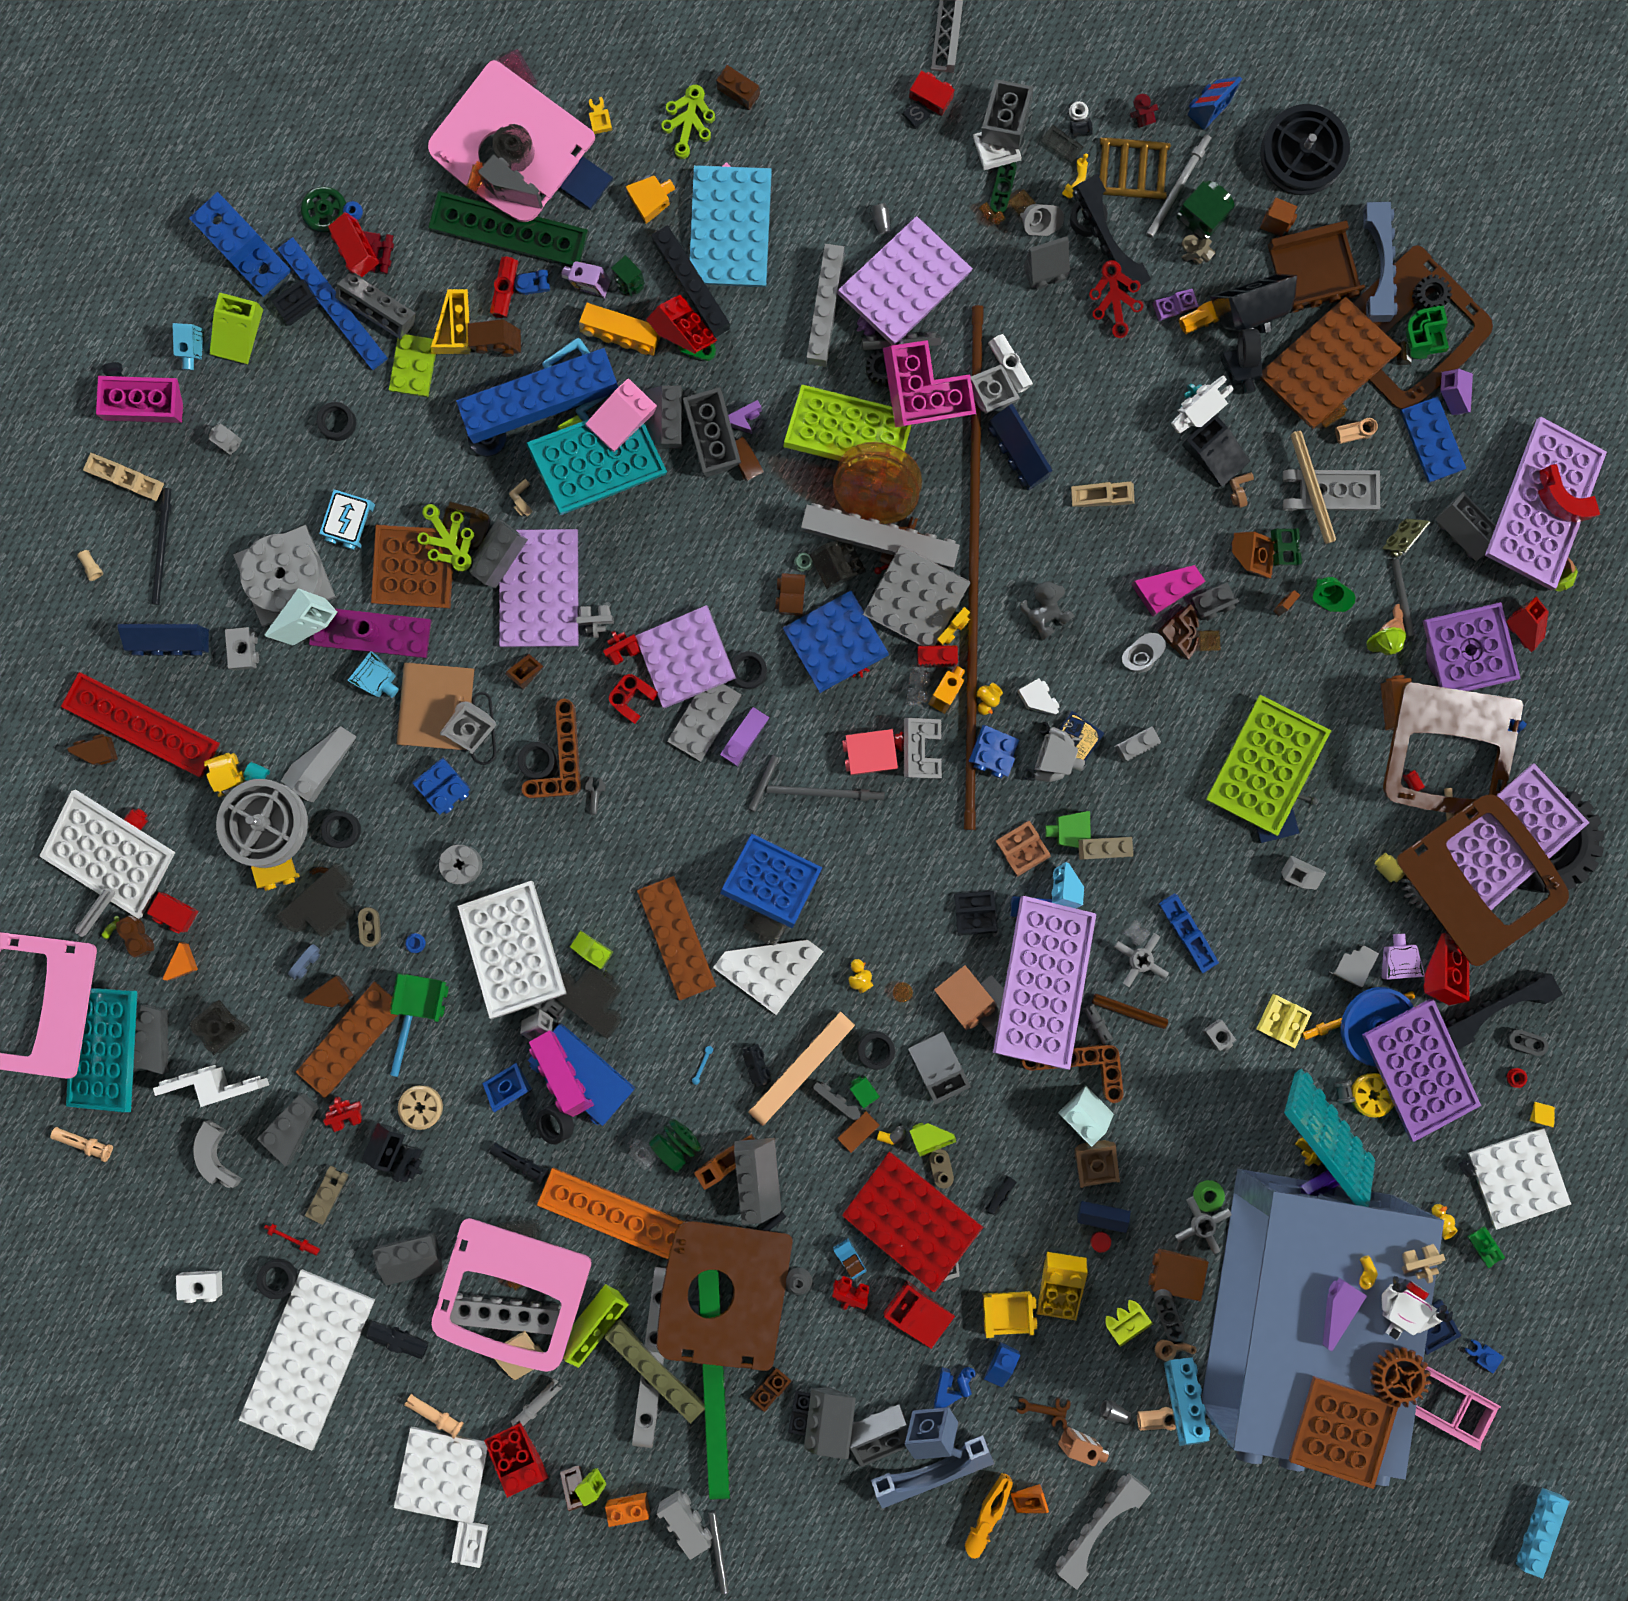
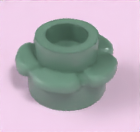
[794,552,813,572]

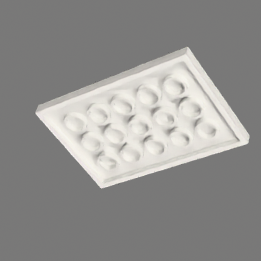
[40,790,175,919]
[458,881,566,1019]

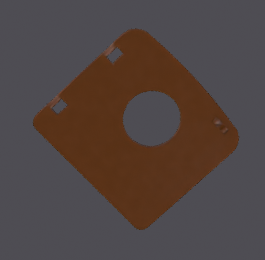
[656,1221,793,1371]

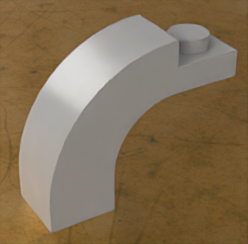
[193,1120,242,1188]

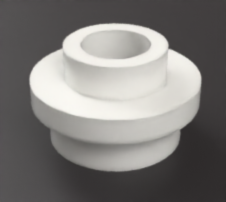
[1069,101,1088,122]

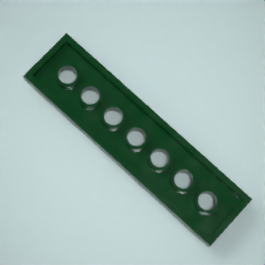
[428,191,589,267]

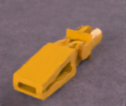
[965,1473,1013,1559]

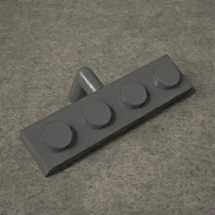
[862,331,941,350]

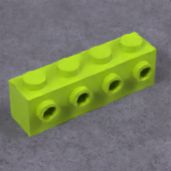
[563,1284,629,1368]

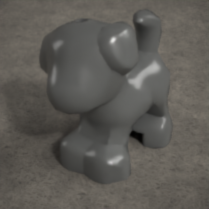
[1020,581,1075,640]

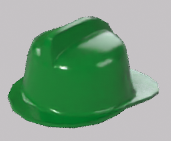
[1312,577,1356,612]

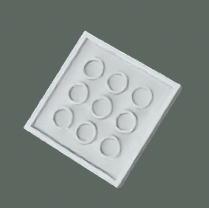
[1467,1128,1571,1230]
[394,1427,488,1523]

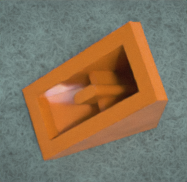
[163,942,198,981]
[1011,1484,1049,1513]

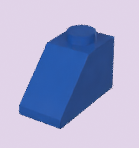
[984,1342,1020,1387]

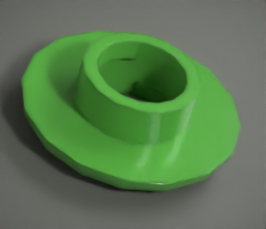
[1193,1180,1225,1212]

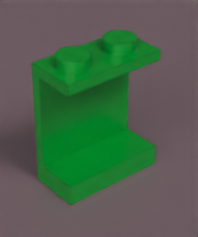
[389,973,449,1022]

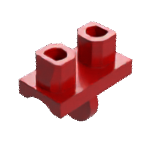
[603,630,640,665]
[323,1097,362,1132]
[832,1276,869,1310]

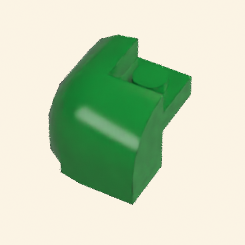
[1406,305,1449,359]

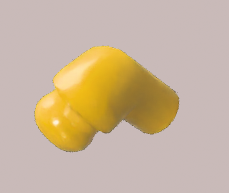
[1359,1255,1378,1290]

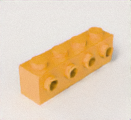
[579,303,661,356]

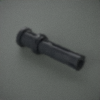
[489,1142,549,1185]

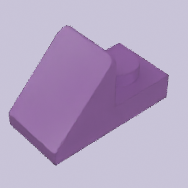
[728,400,762,434]

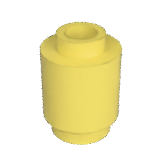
[1374,853,1405,882]

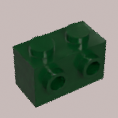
[611,255,645,296]

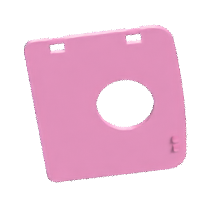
[428,60,595,222]

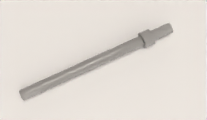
[1146,134,1211,238]

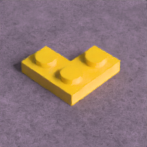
[937,607,970,646]

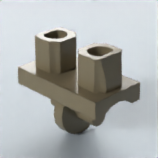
[1181,235,1215,265]

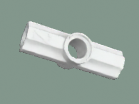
[988,334,1033,393]

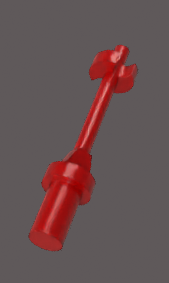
[264,1224,320,1256]

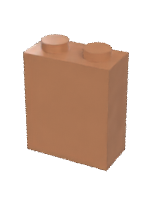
[934,965,997,1030]

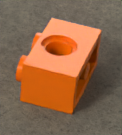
[605,1493,650,1527]

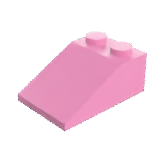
[585,378,657,452]

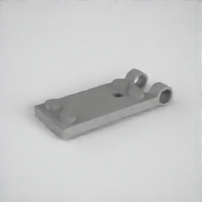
[1283,469,1380,511]

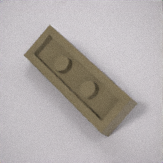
[1078,837,1133,860]

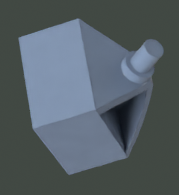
[905,1407,963,1460]

